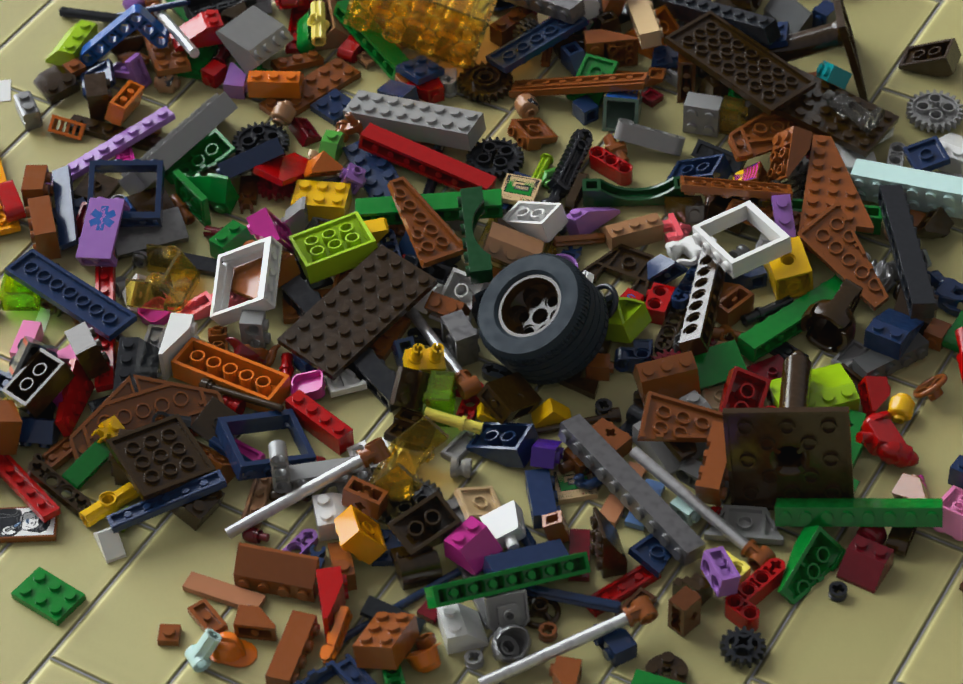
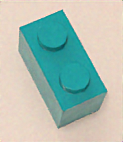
[816,60,852,90]

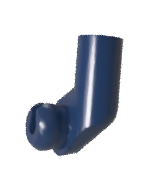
[574,473,604,490]

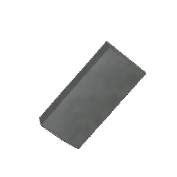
[114,206,189,260]

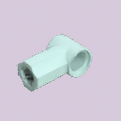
[185,628,222,673]

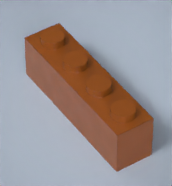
[265,610,320,684]

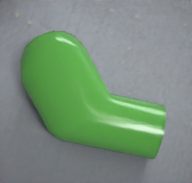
[541,167,556,189]

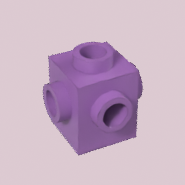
[339,162,367,195]

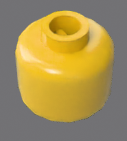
[887,393,915,424]

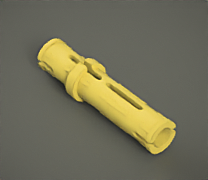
[423,406,484,435]

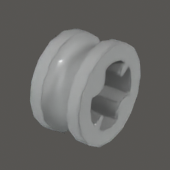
[464,649,484,670]

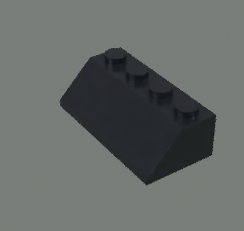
[113,337,160,392]

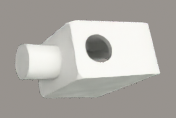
[480,500,526,551]

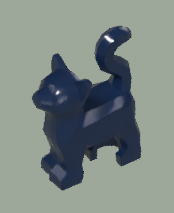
[927,270,963,317]

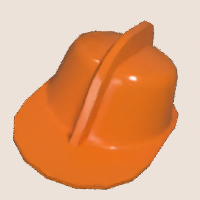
[209,631,258,668]
[404,642,441,673]

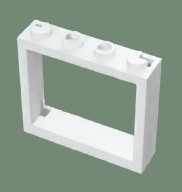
[692,200,792,278]
[210,236,283,326]

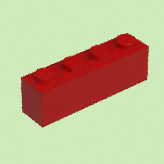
[285,390,354,455]

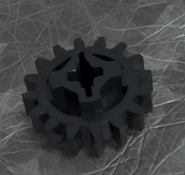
[720,626,766,669]

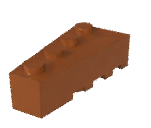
[695,421,729,506]

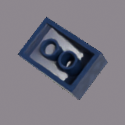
[666,153,732,181]
[863,308,924,360]
[466,422,539,468]

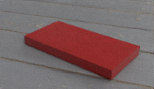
[253,152,309,187]

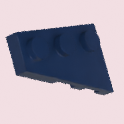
[628,534,672,578]

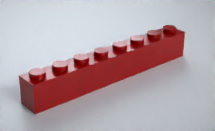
[358,123,497,191]

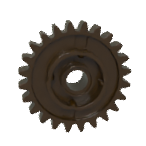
[458,61,513,103]

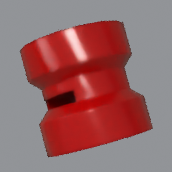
[222,396,246,415]

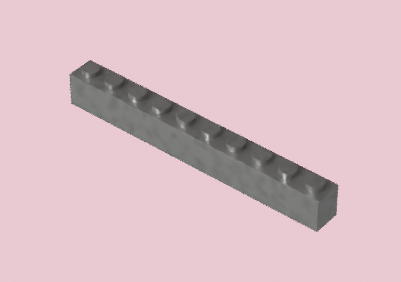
[558,414,706,567]

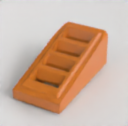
[48,114,86,141]

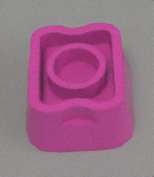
[137,296,175,325]
[291,370,326,400]

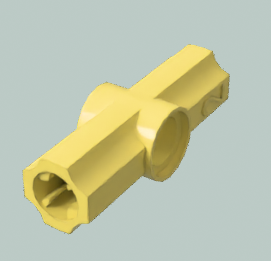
[307,0,330,47]

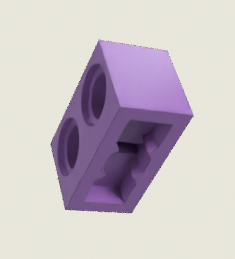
[700,546,741,598]

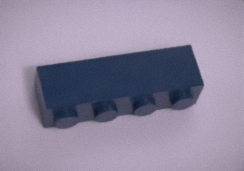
[482,539,569,574]

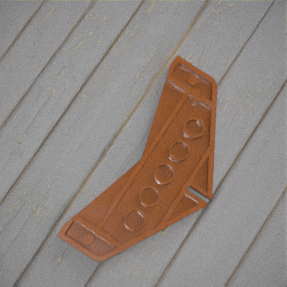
[728,112,818,162]
[69,374,225,461]

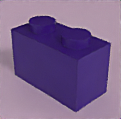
[530,438,564,469]

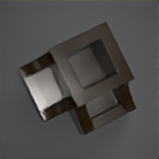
[672,572,713,607]

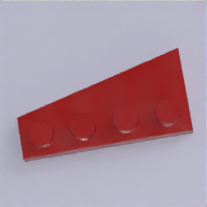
[55,358,95,437]

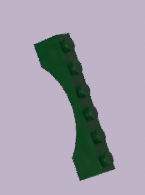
[582,176,692,207]
[457,186,493,284]

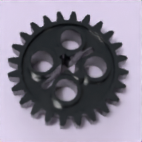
[232,121,290,156]
[466,137,524,181]
[381,478,443,525]

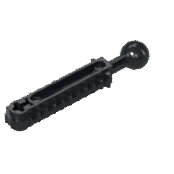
[540,129,593,203]

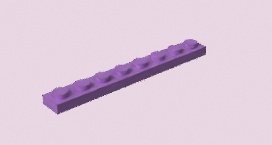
[51,106,176,185]

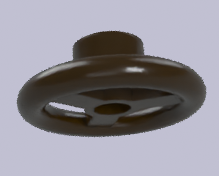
[527,597,561,629]

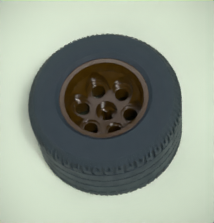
[477,253,609,385]

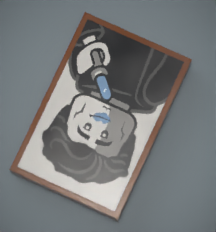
[0,505,59,543]

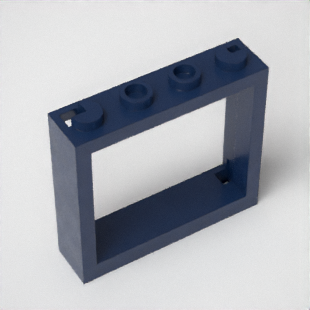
[87,159,165,227]
[215,408,316,481]

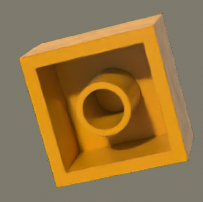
[334,505,387,565]

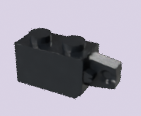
[404,254,458,285]

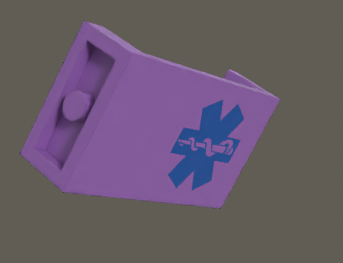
[75,197,130,267]

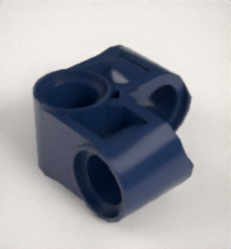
[614,339,653,372]

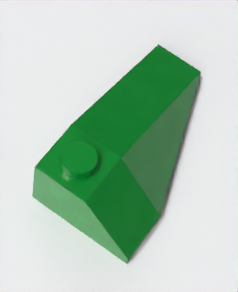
[165,128,236,185]
[170,173,239,214]
[778,525,846,605]

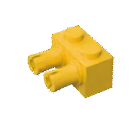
[402,343,446,378]

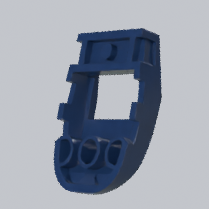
[294,653,377,684]

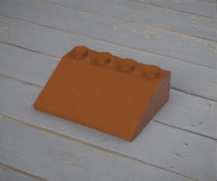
[230,240,301,300]

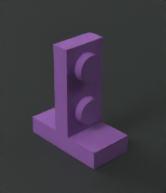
[113,53,152,88]

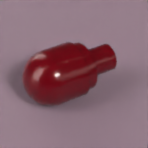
[242,527,270,544]

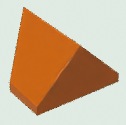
[304,151,344,178]

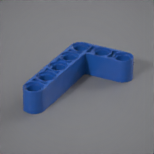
[80,4,169,66]

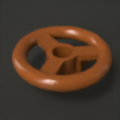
[913,373,947,401]

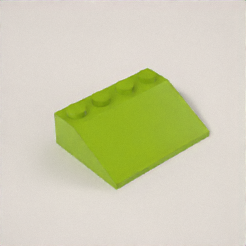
[288,211,378,284]
[768,363,860,411]

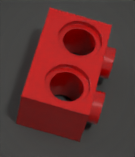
[645,282,676,325]

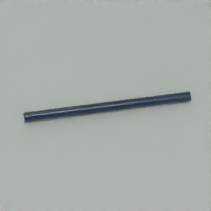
[343,568,461,643]

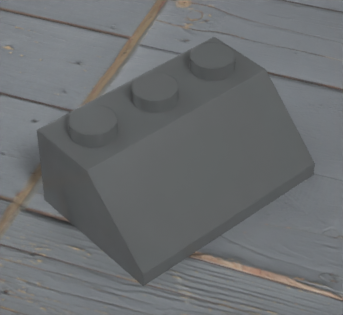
[763,0,813,34]

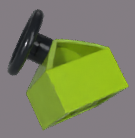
[596,283,652,343]

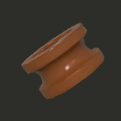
[538,622,558,643]

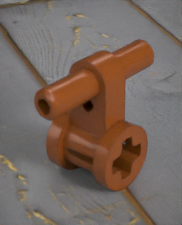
[335,112,364,143]

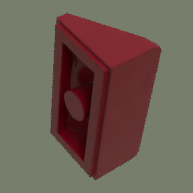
[288,117,322,147]

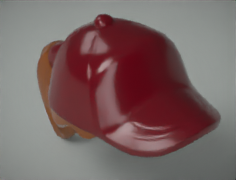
[225,337,281,367]

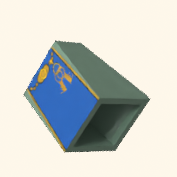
[602,90,643,131]

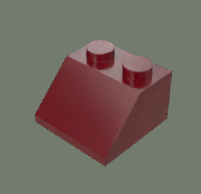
[836,534,894,594]

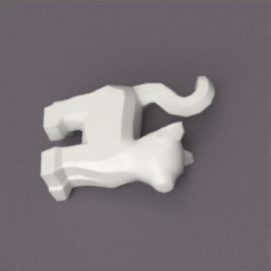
[665,235,717,267]

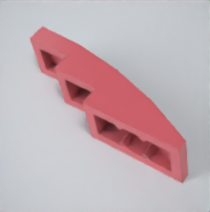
[174,291,249,321]

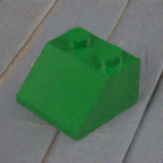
[209,220,257,259]

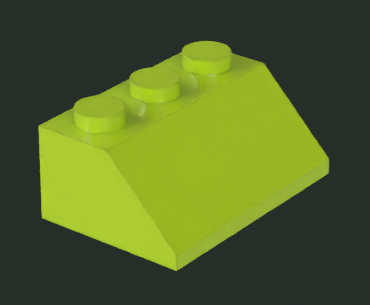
[45,20,98,66]

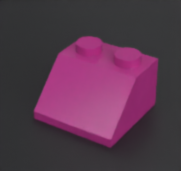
[444,516,503,576]

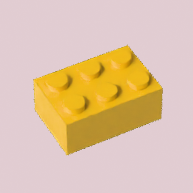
[291,179,352,222]

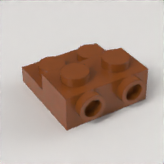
[507,117,558,151]

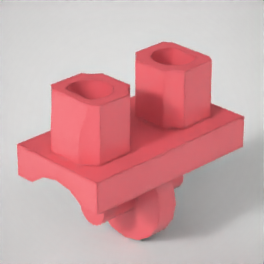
[662,213,692,243]

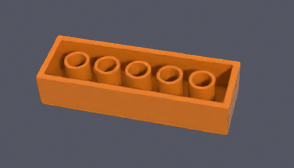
[171,337,291,412]

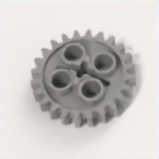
[906,90,963,134]

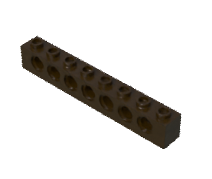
[678,246,726,356]

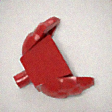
[856,410,919,468]

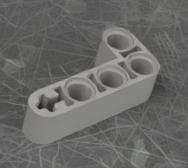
[614,118,685,156]

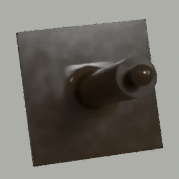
[698,0,869,102]
[722,350,854,511]

